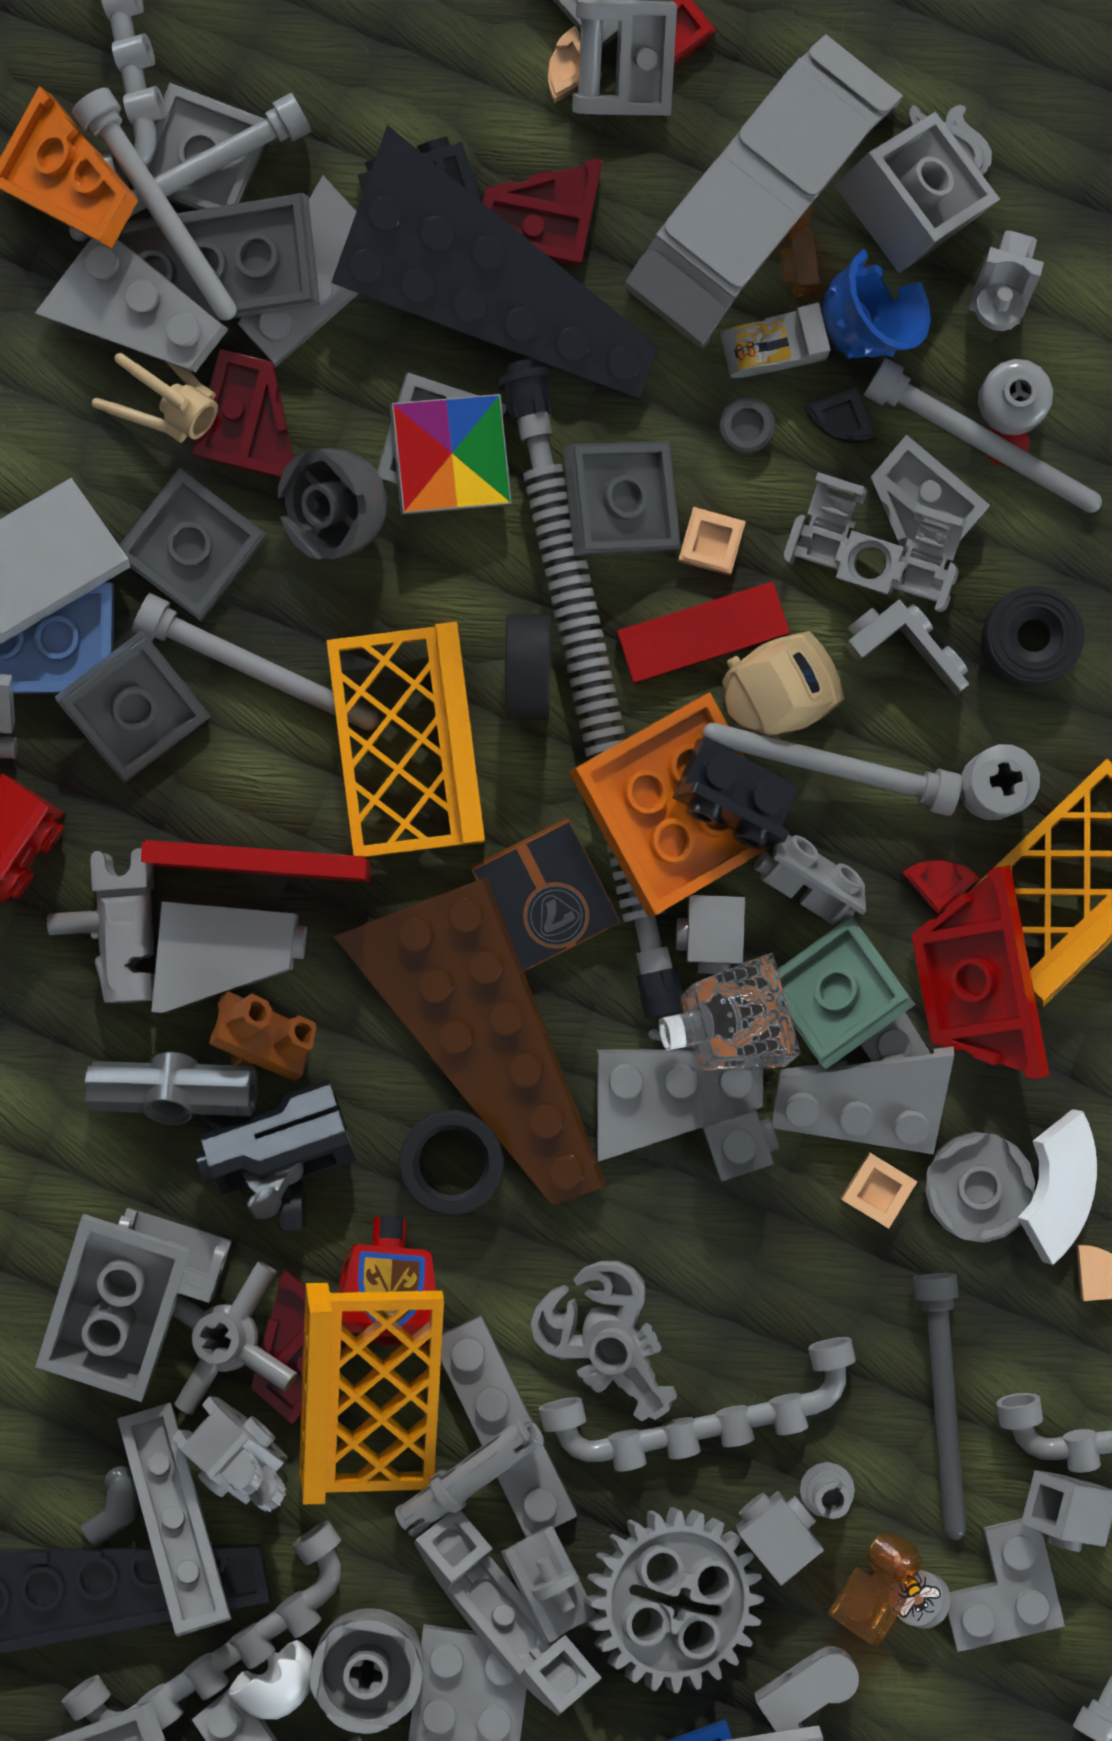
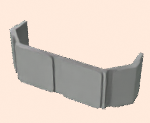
[625,34,903,350]

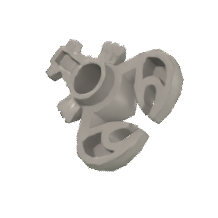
[531,1260,677,1422]

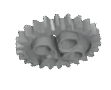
[584,1507,764,1693]

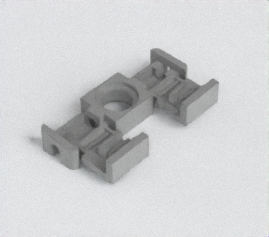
[784,472,966,612]

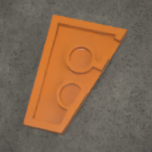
[0,86,138,249]

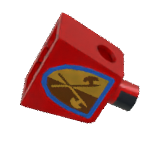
[336,1216,436,1349]

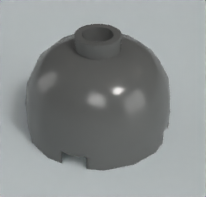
[278,448,387,560]

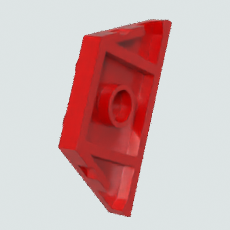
[911,865,1050,1079]

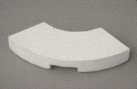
[1018,1109,1097,1265]

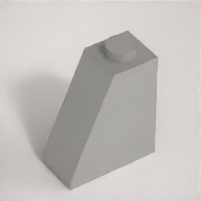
[151,902,307,1013]

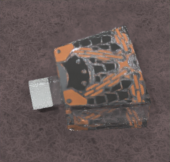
[659,953,801,1071]

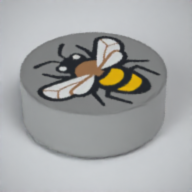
[892,1570,951,1629]

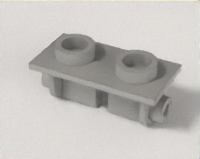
[754,834,866,924]

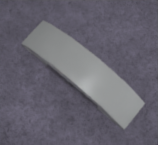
[414,1510,601,1716]

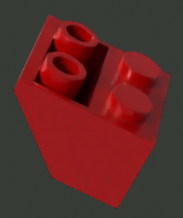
[0,773,65,904]

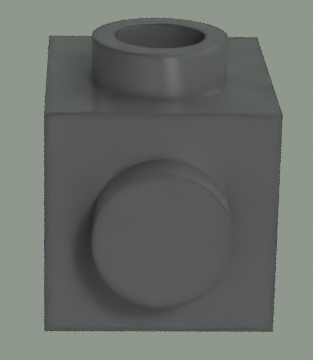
[701,1110,780,1182]

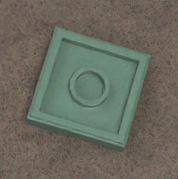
[764,915,916,1069]

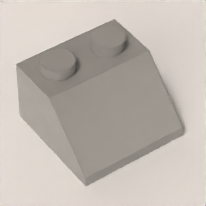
[834,111,1000,273]

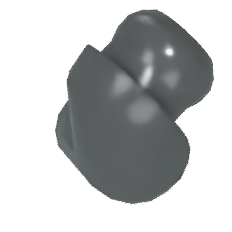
[81,1466,140,1548]

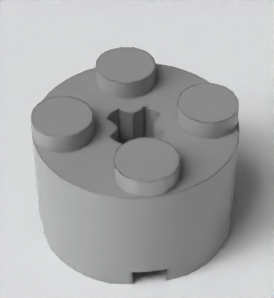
[310,1608,424,1734]

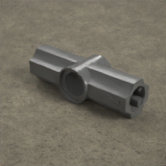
[85,1052,258,1125]

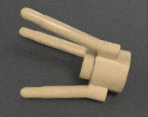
[92,353,218,443]

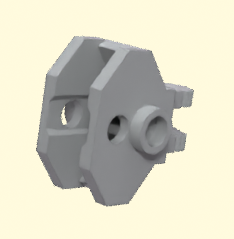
[172,1396,288,1512]

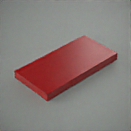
[141,840,373,883]

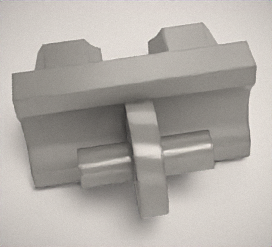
[967,230,1044,331]
[501,1525,596,1643]

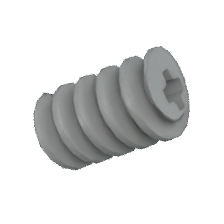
[960,744,1040,820]

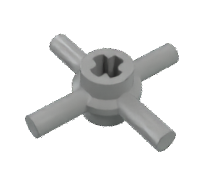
[172,1261,298,1415]

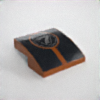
[470,818,621,971]

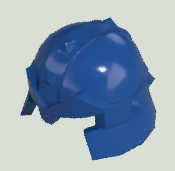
[822,248,931,359]

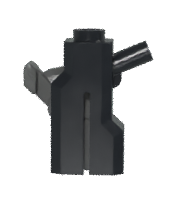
[195,1079,357,1219]

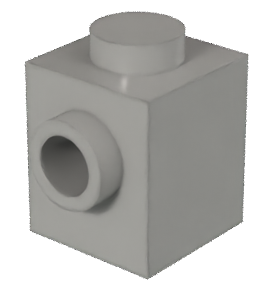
[676,895,745,974]
[1021,1470,1112,1552]
[736,1491,824,1586]

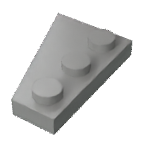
[238,175,359,367]
[35,238,229,373]
[771,1046,954,1155]
[596,1049,764,1162]

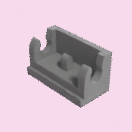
[118,1208,233,1303]

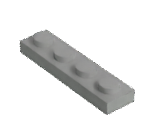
[441,1315,577,1538]
[117,1402,232,1636]

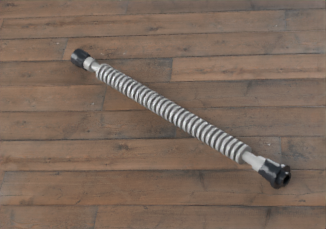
[496,359,687,1019]

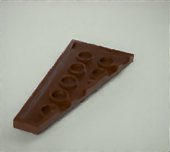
[333,877,607,1206]

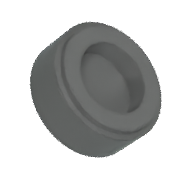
[719,397,775,455]

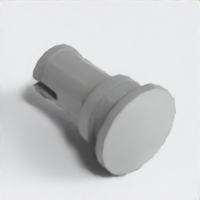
[800,1462,855,1519]

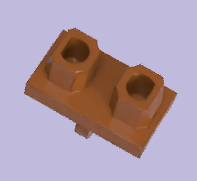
[209,991,316,1082]

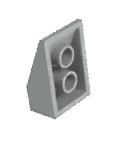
[35,1214,191,1402]

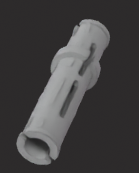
[395,1415,544,1537]

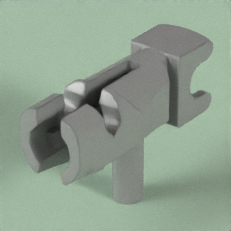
[47,848,155,1003]

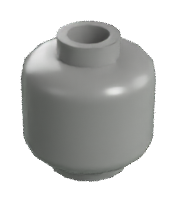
[978,359,1053,436]

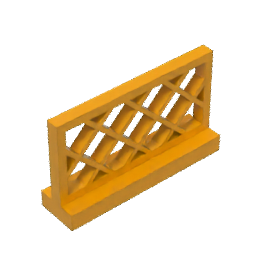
[326,622,485,857]
[972,759,1112,1007]
[299,1283,444,1504]

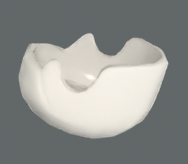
[229,1640,313,1720]

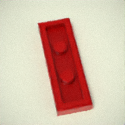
[617,581,790,684]

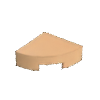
[547,26,602,103]
[1076,1245,1112,1301]

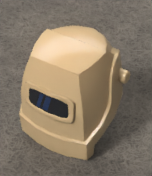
[722,631,845,739]

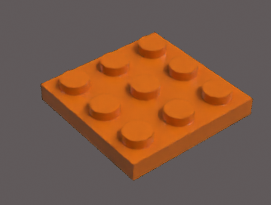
[569,692,783,917]

